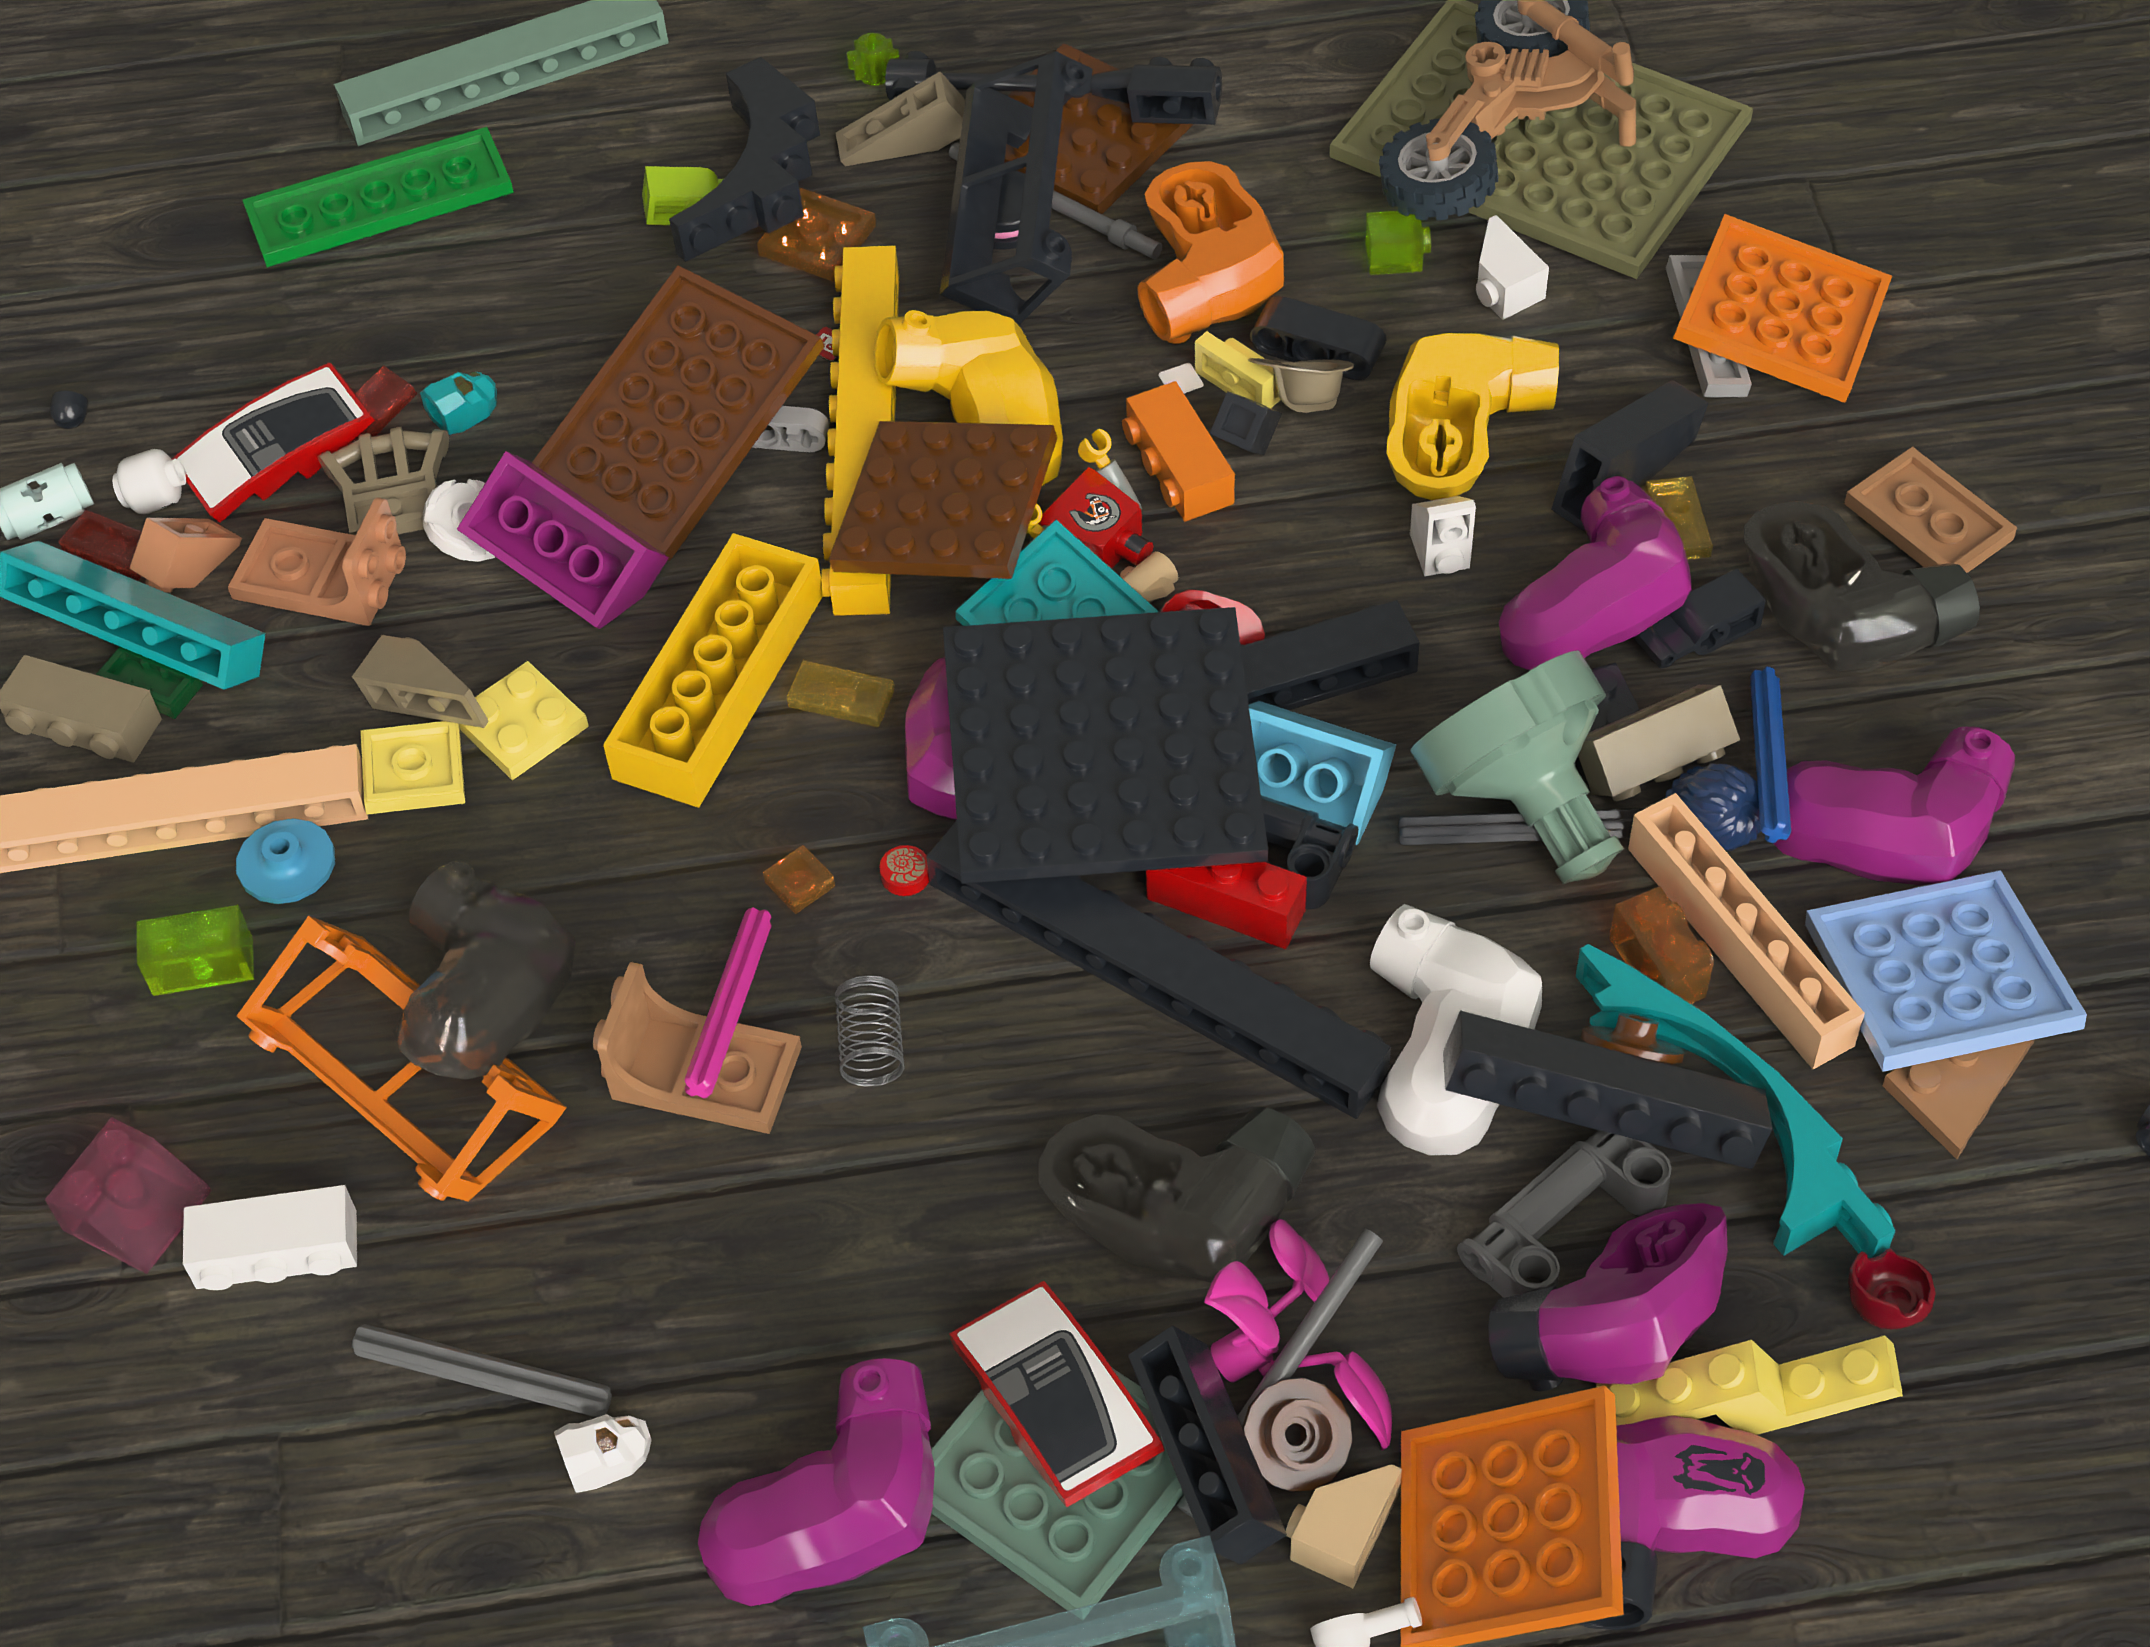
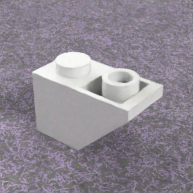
[1410,496,1476,576]

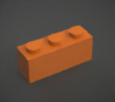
[1122,381,1235,522]

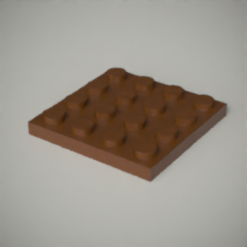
[1004,43,1194,214]
[829,421,1058,579]

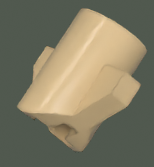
[1120,551,1178,603]

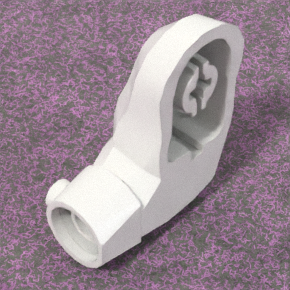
[1370,904,1542,1155]

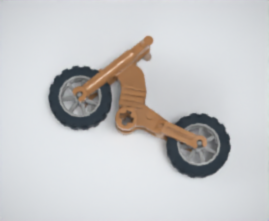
[1379,0,1636,220]

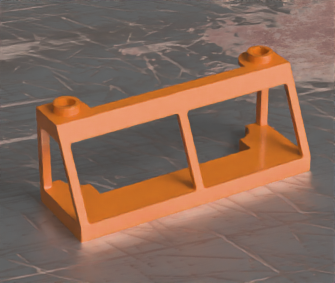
[237,916,567,1202]

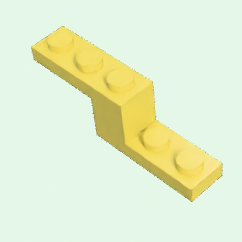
[1596,1335,1903,1435]

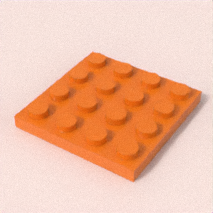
[1673,214,1892,403]
[1401,1386,1624,1647]

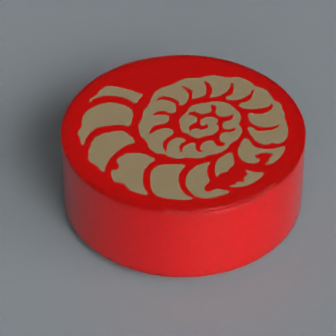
[880,845,929,896]

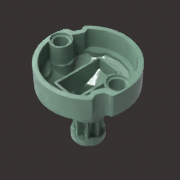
[1410,650,1624,884]

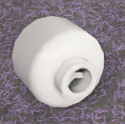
[112,449,186,514]

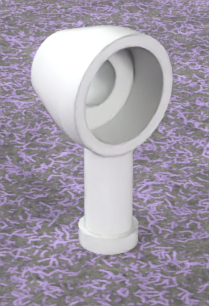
[1310,1597,1423,1647]

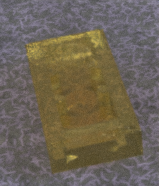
[1645,476,1713,560]
[787,660,895,727]

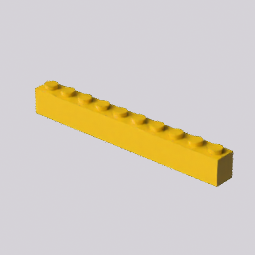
[821,246,899,616]

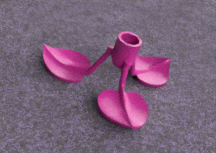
[1204,1219,1392,1451]

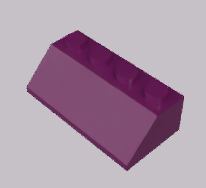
[457,451,669,629]

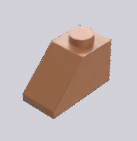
[129,518,242,593]

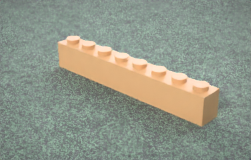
[0,744,368,873]

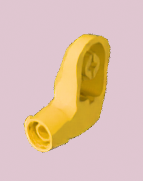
[874,310,1063,486]
[1386,333,1559,500]

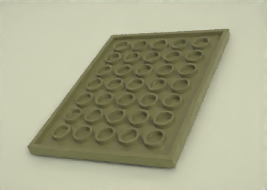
[1330,0,1753,279]

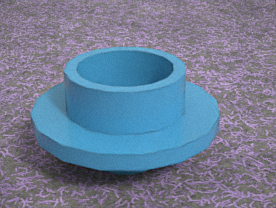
[236,818,335,904]

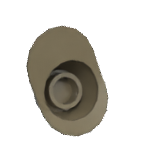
[1248,358,1354,413]

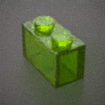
[137,905,254,996]

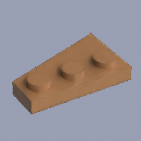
[1882,1039,2035,1159]

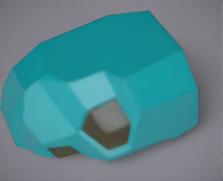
[420,372,497,435]

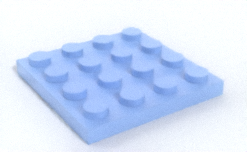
[1805,870,2087,1072]

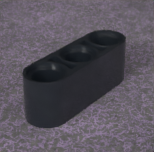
[1250,296,1387,380]

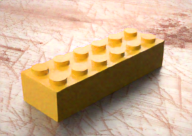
[603,533,823,808]

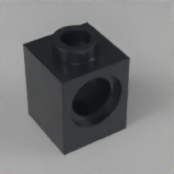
[1209,391,1282,455]

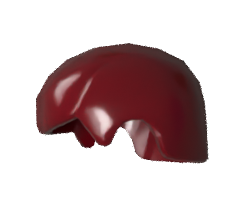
[1848,1249,1936,1330]

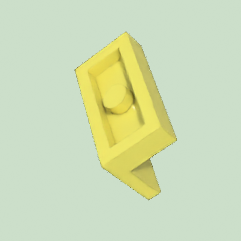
[1195,331,1281,408]

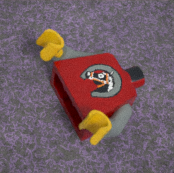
[1026,429,1153,569]

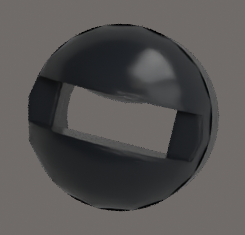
[50,390,88,429]

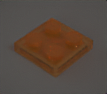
[757,188,876,281]

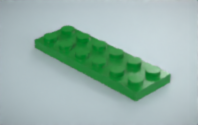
[242,127,514,267]

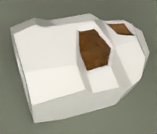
[554,1414,652,1493]

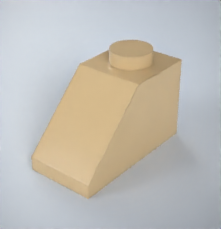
[1286,1464,1402,1589]

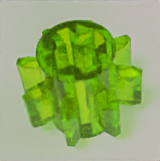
[847,33,899,86]

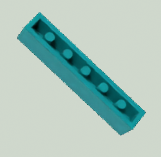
[0,541,266,690]

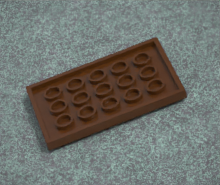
[532,265,825,562]

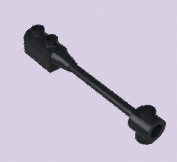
[885,51,1222,125]

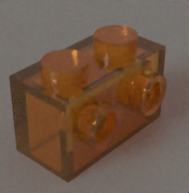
[1609,886,1714,1004]

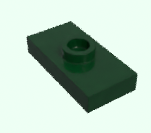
[96,646,203,719]

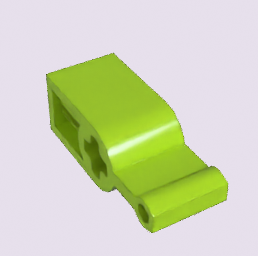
[642,166,724,225]

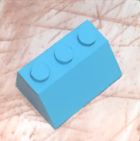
[1249,701,1396,845]

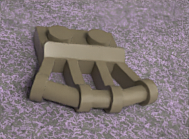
[318,427,449,535]

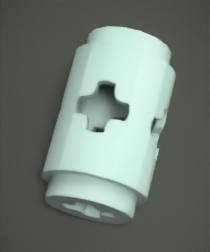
[0,463,94,540]

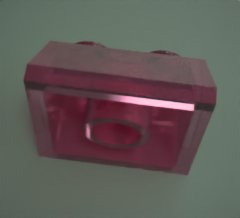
[45,1117,212,1274]

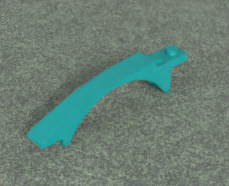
[1576,944,1895,1258]

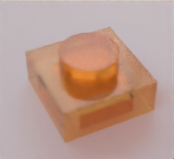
[763,845,835,914]

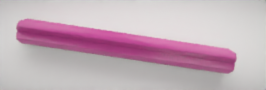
[684,907,771,1099]

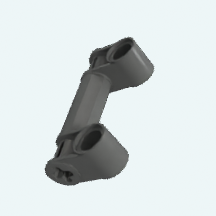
[1457,1130,1672,1298]

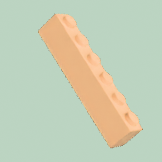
[1628,793,1865,1069]

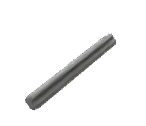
[352,1324,612,1417]

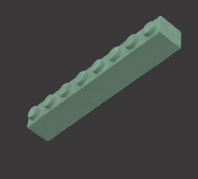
[334,0,669,146]

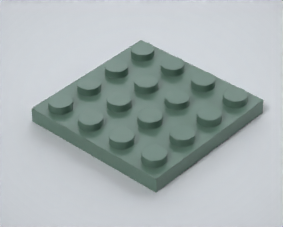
[931,1367,1184,1621]

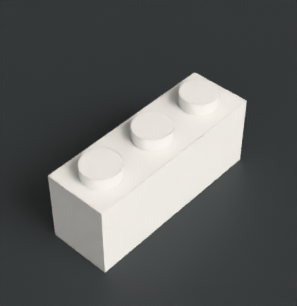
[183,1185,357,1290]

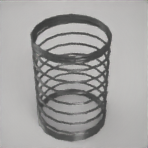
[835,975,905,1086]

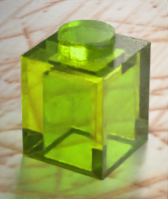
[1365,211,1431,275]

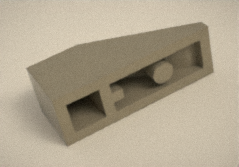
[836,71,965,166]
[352,635,489,728]

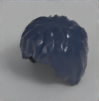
[1666,763,1761,851]

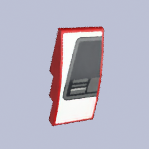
[171,363,375,523]
[949,1281,1165,1507]

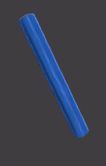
[1750,666,1791,843]

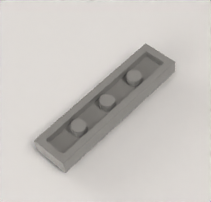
[1666,255,1752,397]

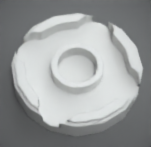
[423,479,495,562]

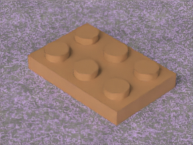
[1844,447,2017,573]

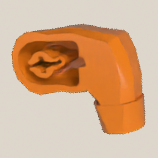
[1138,161,1284,344]

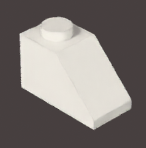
[1476,215,1549,320]

